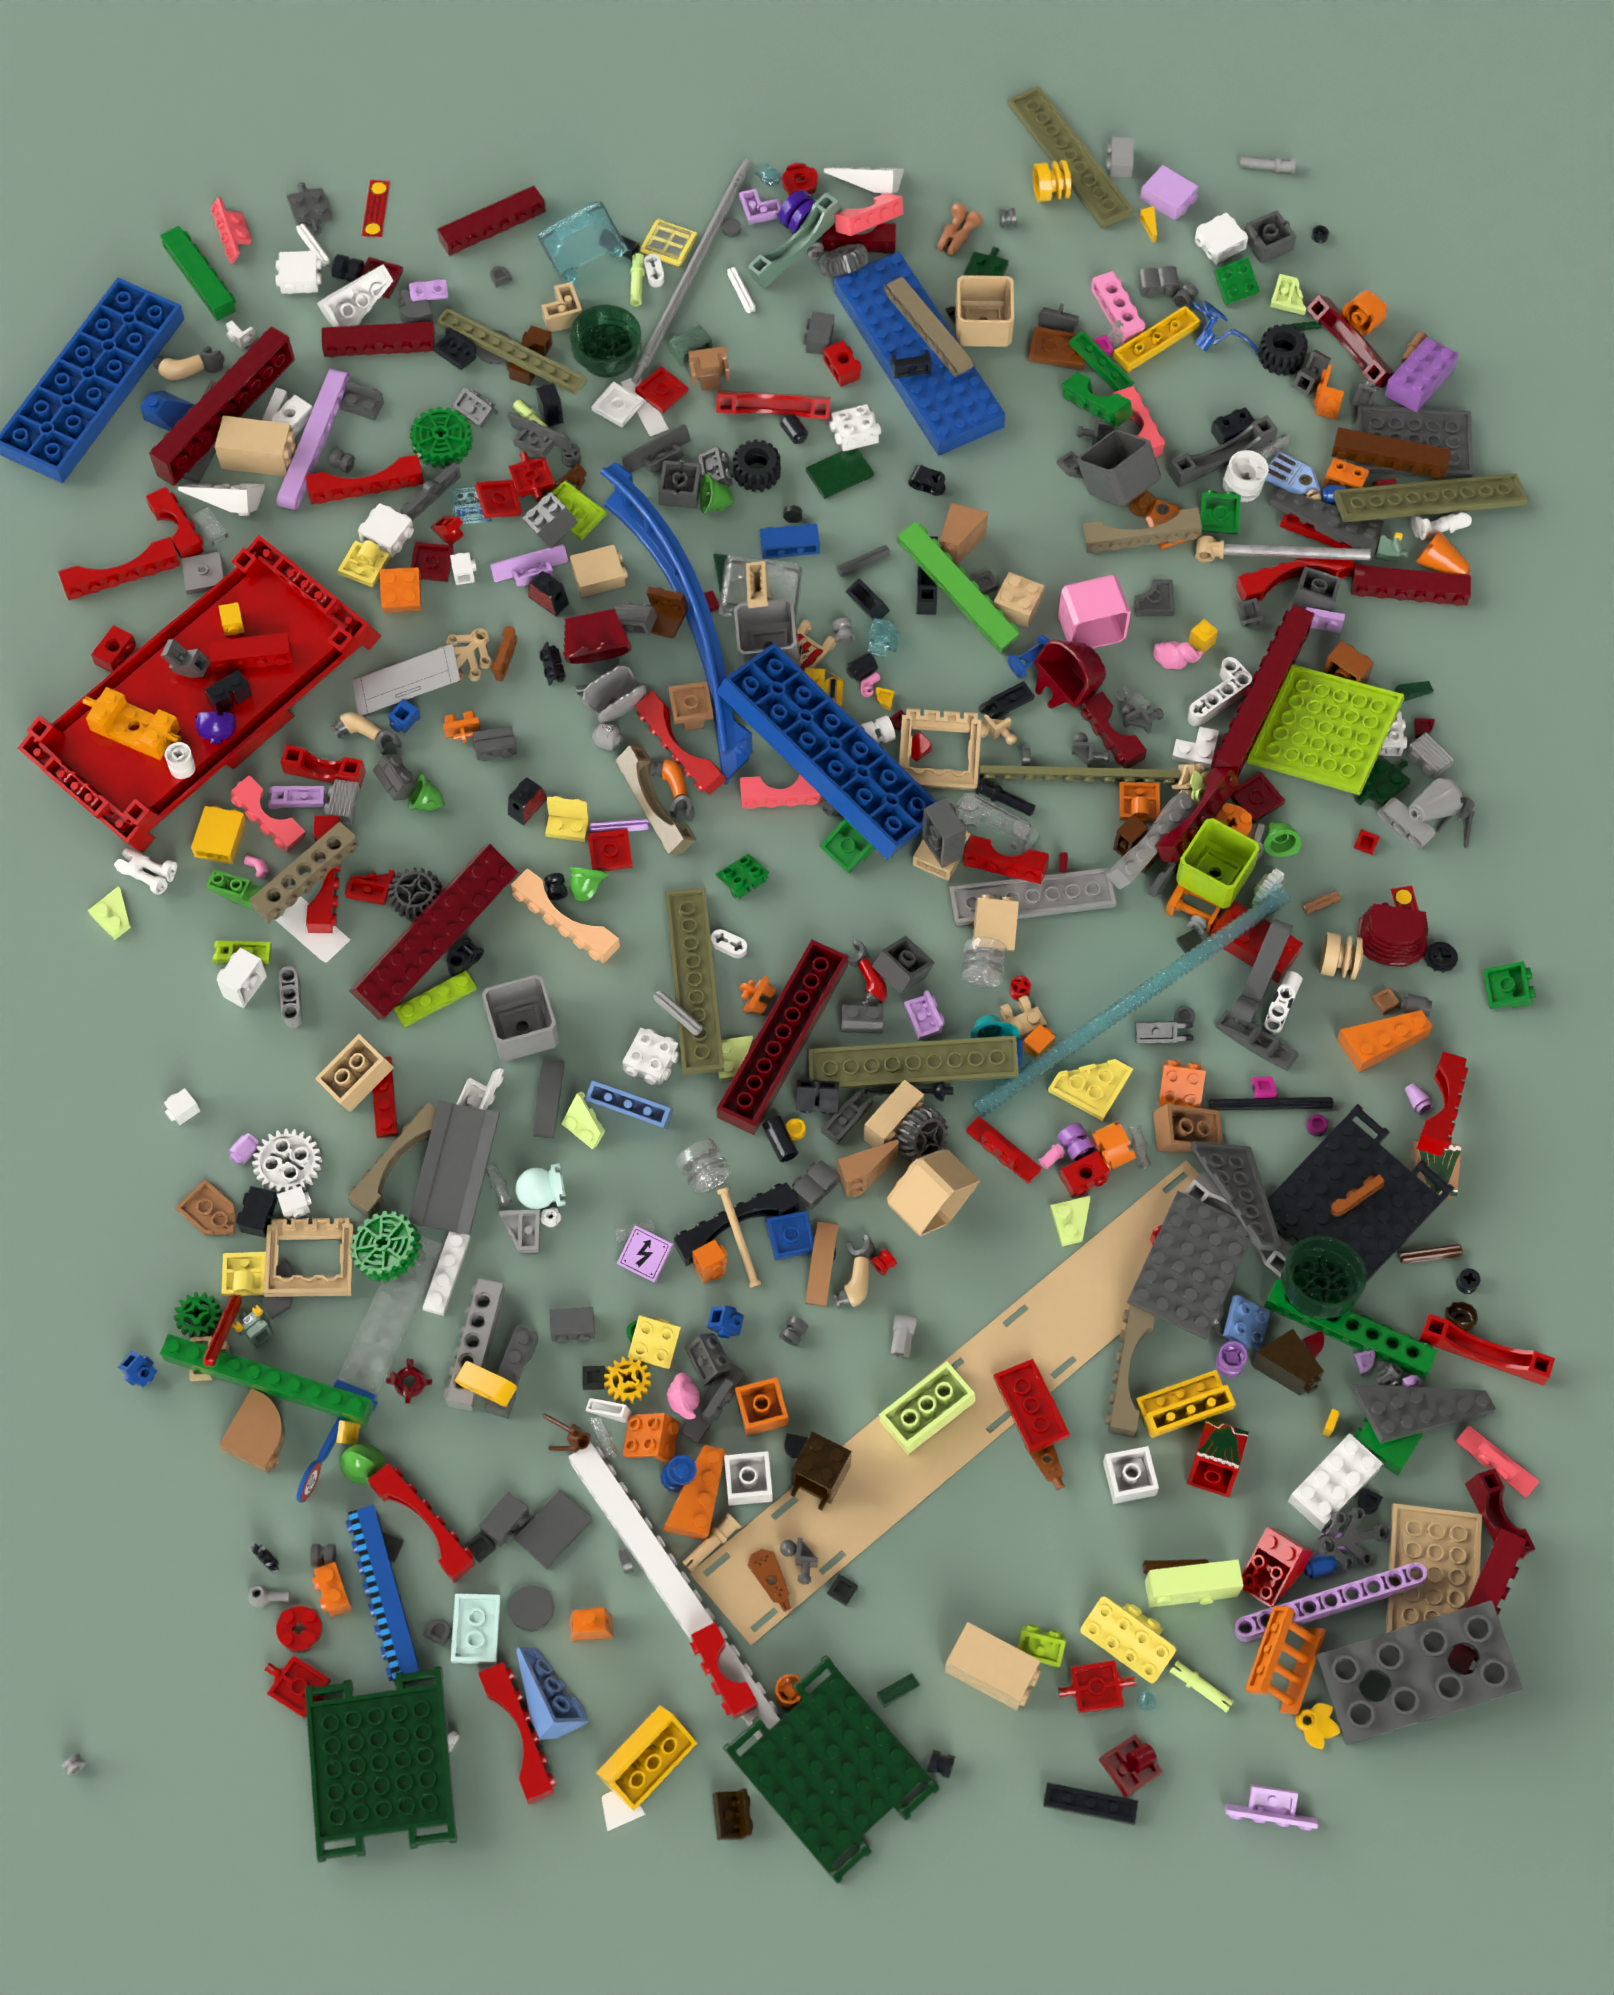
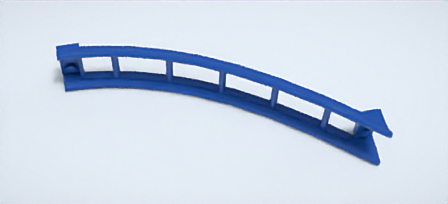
[600,462,753,785]

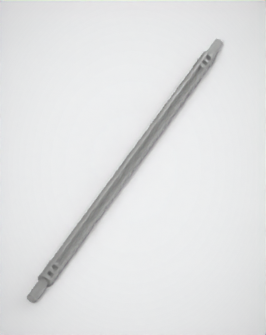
[631,158,751,383]

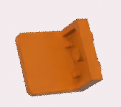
[1313,364,1345,420]
[1159,1059,1206,1108]
[622,1413,679,1464]

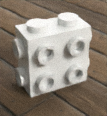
[1195,212,1248,265]
[276,251,322,294]
[829,404,881,451]
[358,503,414,558]
[1378,712,1407,756]
[622,1028,680,1086]

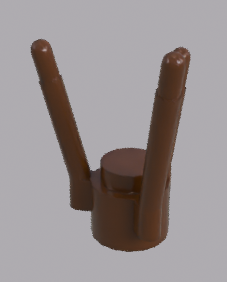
[542,464,587,496]
[542,1413,591,1453]

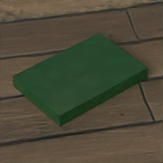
[806,448,874,499]

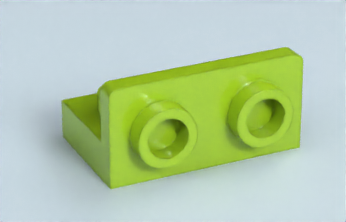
[1018,1624,1066,1667]

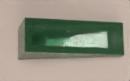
[713,553,729,592]
[1393,681,1433,702]
[876,1673,920,1708]

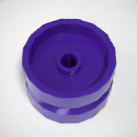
[778,190,817,235]

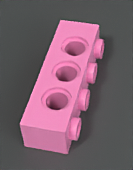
[1091,271,1145,345]

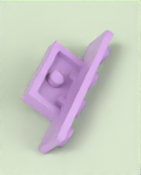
[490,544,568,586]
[1225,1784,1319,1830]

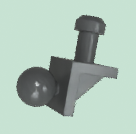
[1076,419,1114,446]
[1120,703,1164,733]
[1071,732,1110,768]
[780,1538,818,1585]

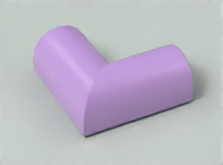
[739,189,781,225]

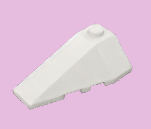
[824,167,904,195]
[317,265,393,327]
[178,483,265,516]

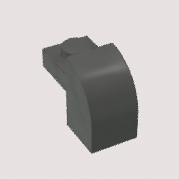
[398,289,434,323]
[1292,349,1331,396]
[161,639,210,678]

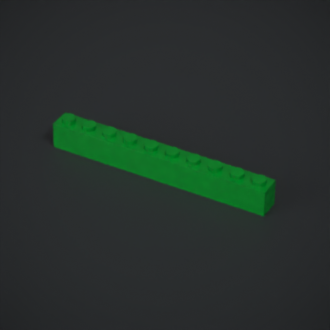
[159,1334,374,1426]

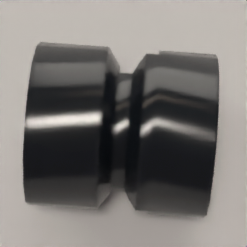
[331,254,365,282]

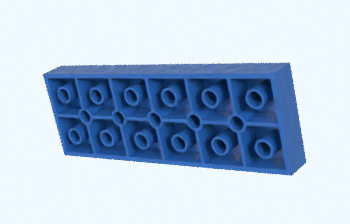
[834,251,1006,456]
[0,277,184,484]
[717,643,937,860]

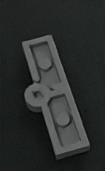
[401,462,461,521]

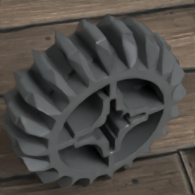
[819,244,869,277]
[388,867,442,920]
[897,1108,948,1162]

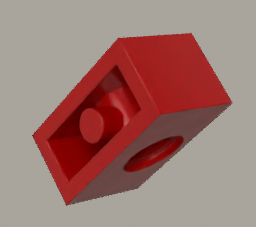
[823,341,862,387]
[91,625,136,673]
[1059,1151,1110,1197]

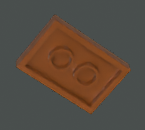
[1028,327,1090,370]

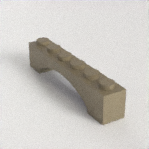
[1083,508,1202,553]
[615,745,696,855]
[348,1103,437,1219]
[1105,1305,1155,1437]

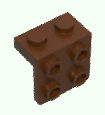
[646,586,689,638]

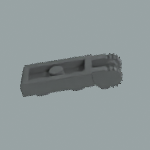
[821,1091,873,1145]

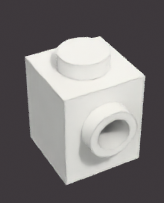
[450,552,477,585]
[164,1088,200,1126]
[277,1186,312,1220]

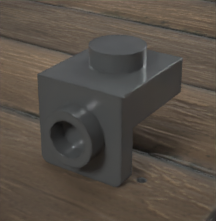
[1351,380,1378,406]
[1236,598,1265,628]

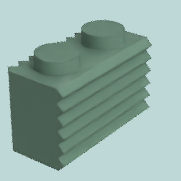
[668,325,712,366]

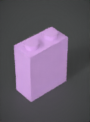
[1140,165,1198,221]

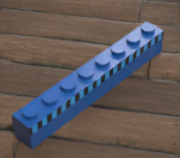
[346,1504,420,1686]

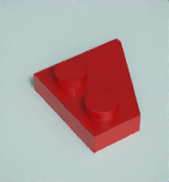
[345,870,396,905]

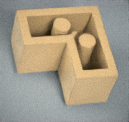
[541,282,583,332]

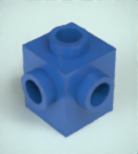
[707,1306,744,1339]
[117,1351,157,1387]

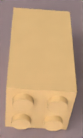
[215,416,297,477]
[945,1622,1042,1711]

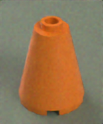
[1416,531,1471,575]

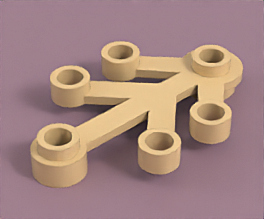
[437,628,491,681]

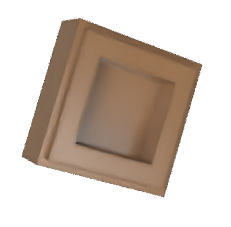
[1371,987,1400,1015]

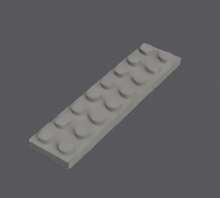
[949,868,1116,926]

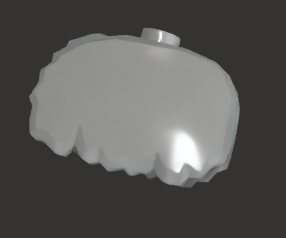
[582,665,646,723]

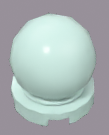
[515,1163,566,1210]

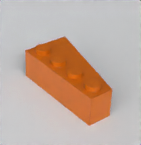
[1337,1010,1433,1073]
[662,1445,726,1541]

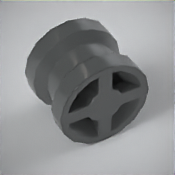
[999,208,1016,228]
[561,443,581,468]

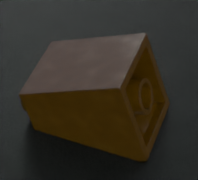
[1252,1329,1324,1396]

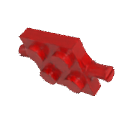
[508,451,555,502]
[264,1655,331,1719]
[1058,1660,1136,1714]

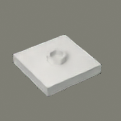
[591,381,644,428]

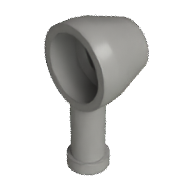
[248,1585,291,1608]

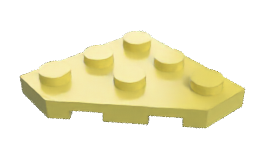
[1048,1059,1133,1121]

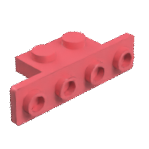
[211,197,252,264]
[1456,1426,1539,1498]

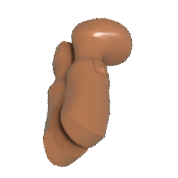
[936,203,983,256]

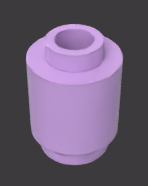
[228,1133,259,1165]

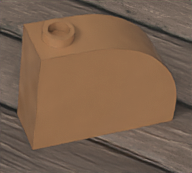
[219,1388,285,1474]

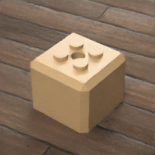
[955,276,1014,347]
[887,1149,980,1236]

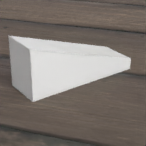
[262,387,289,421]
[586,1398,632,1424]

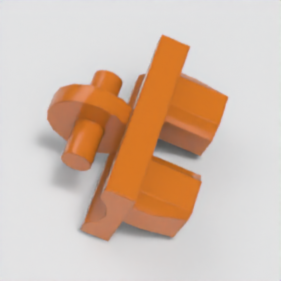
[443,711,480,744]
[739,976,776,1015]

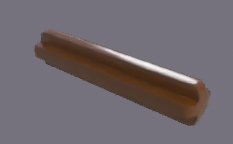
[1399,1244,1463,1264]
[1143,1559,1209,1574]

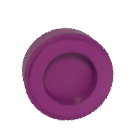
[1306,1114,1328,1136]

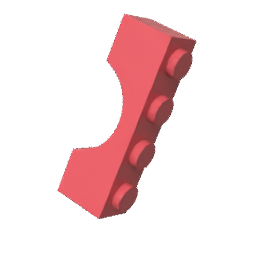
[834,193,903,236]
[1113,386,1165,457]
[740,774,821,809]
[231,775,305,853]

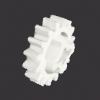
[1251,868,1285,910]

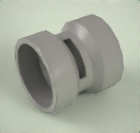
[832,618,855,645]

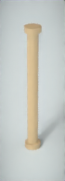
[717,1187,762,1288]

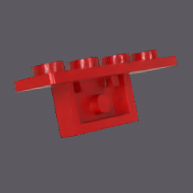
[966,1117,1042,1184]

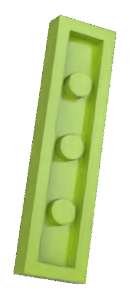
[394,971,477,1028]

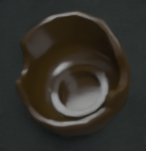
[1445,1301,1478,1331]

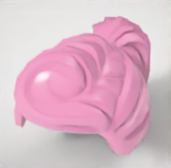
[1153,641,1203,670]
[667,1372,700,1420]

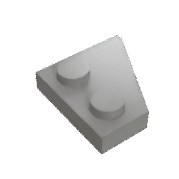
[499,1210,541,1253]

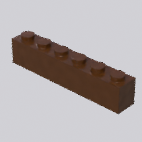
[1331,427,1451,479]

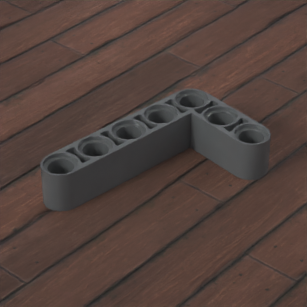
[1231,918,1293,1023]

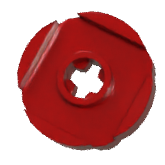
[782,163,818,196]
[276,1606,322,1653]

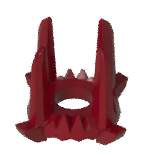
[386,1358,433,1404]

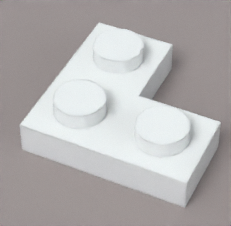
[1172,727,1219,768]

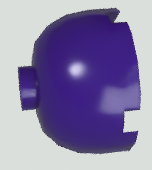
[195,712,236,744]

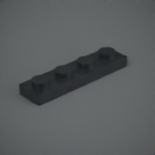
[1043,1782,1138,1825]

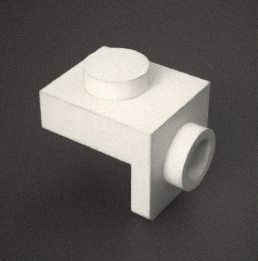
[226,320,256,349]

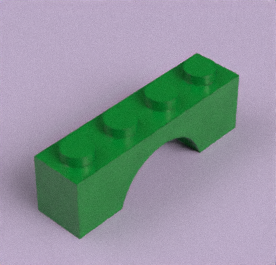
[1061,372,1133,427]

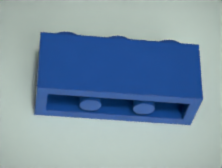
[760,523,820,559]

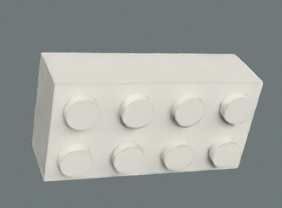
[1288,1433,1383,1531]

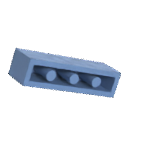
[585,1080,674,1129]

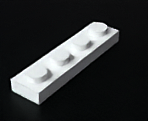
[423,1231,471,1316]

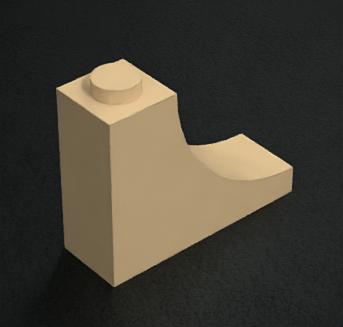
[746,561,773,608]

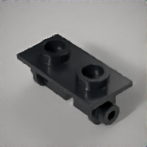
[540,642,566,686]

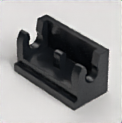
[890,350,932,379]

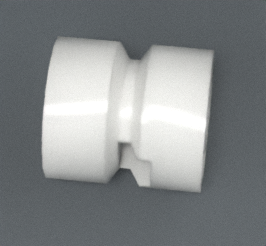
[860,715,896,745]
[165,742,195,779]

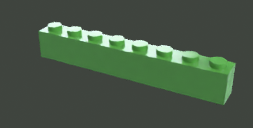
[897,521,1019,654]

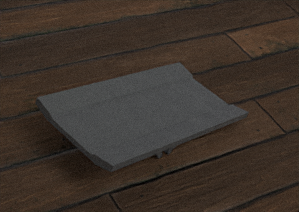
[409,1100,500,1235]

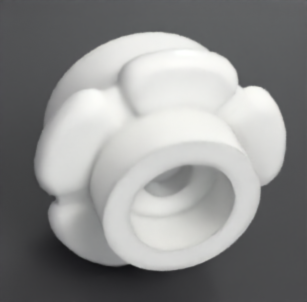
[540,1207,561,1227]

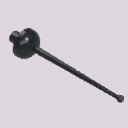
[864,1082,954,1101]

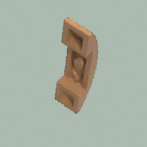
[805,1222,839,1307]

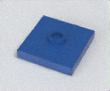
[765,1210,814,1261]

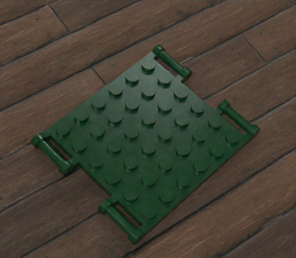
[722,1655,940,1884]
[305,1666,458,1863]

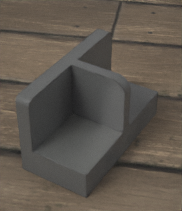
[1038,304,1079,333]

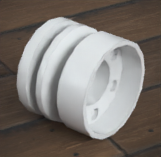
[1223,450,1268,502]

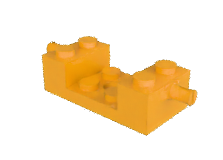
[83,687,181,760]

